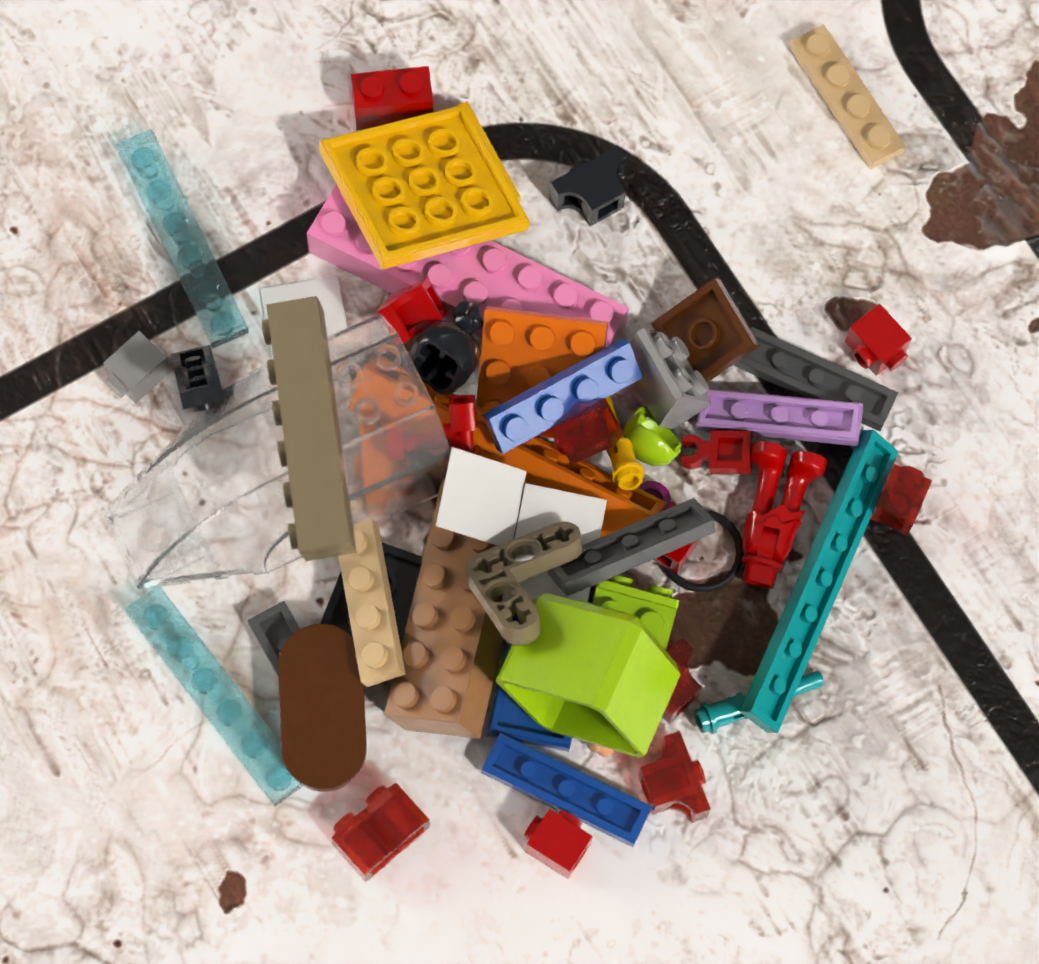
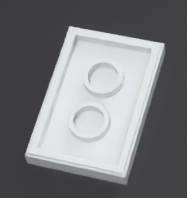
[501,483,607,602]

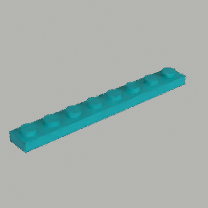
[739,429,899,733]

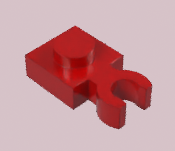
[681,430,753,474]

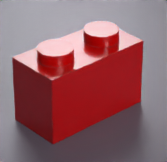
[351,66,433,130]

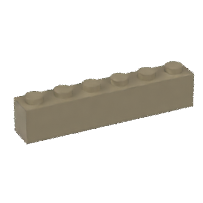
[262,296,357,561]

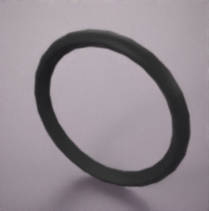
[661,510,744,592]

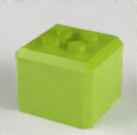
[496,593,681,758]

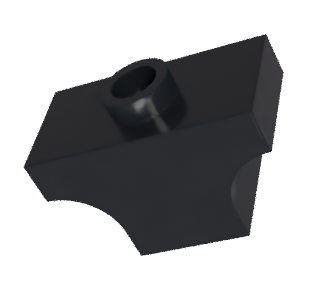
[549,146,626,227]

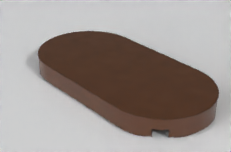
[278,624,367,792]

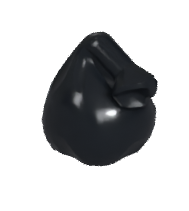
[407,301,484,394]

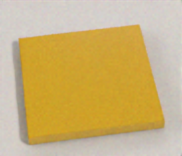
[318,104,530,270]

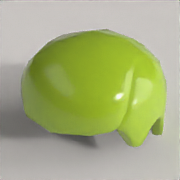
[623,406,682,467]

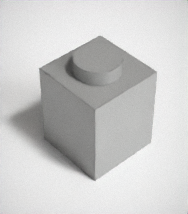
[103,331,171,404]

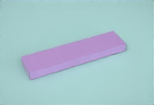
[696,389,863,446]

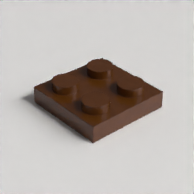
[651,278,760,383]

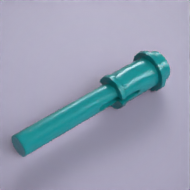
[694,671,824,735]

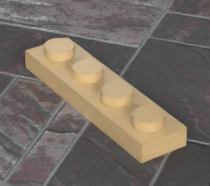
[790,24,905,170]
[339,518,406,687]

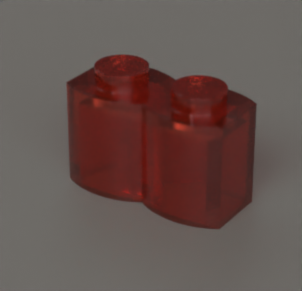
[331,783,430,882]

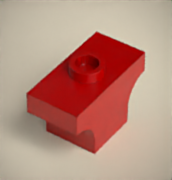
[377,277,448,347]

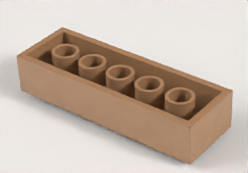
[384,480,523,739]

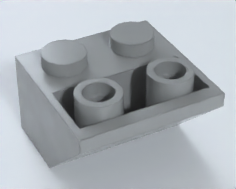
[630,327,712,430]

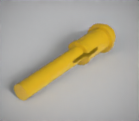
[599,396,644,490]

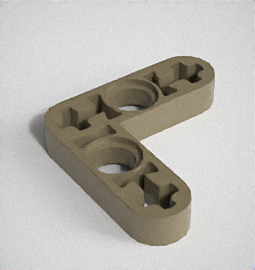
[465,522,583,645]

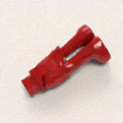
[741,441,827,589]

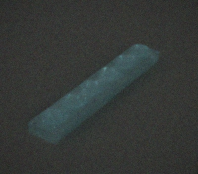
[116,129,249,349]
[125,585,303,807]

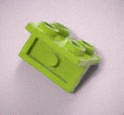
[592,575,680,650]

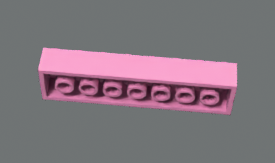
[307,184,629,347]

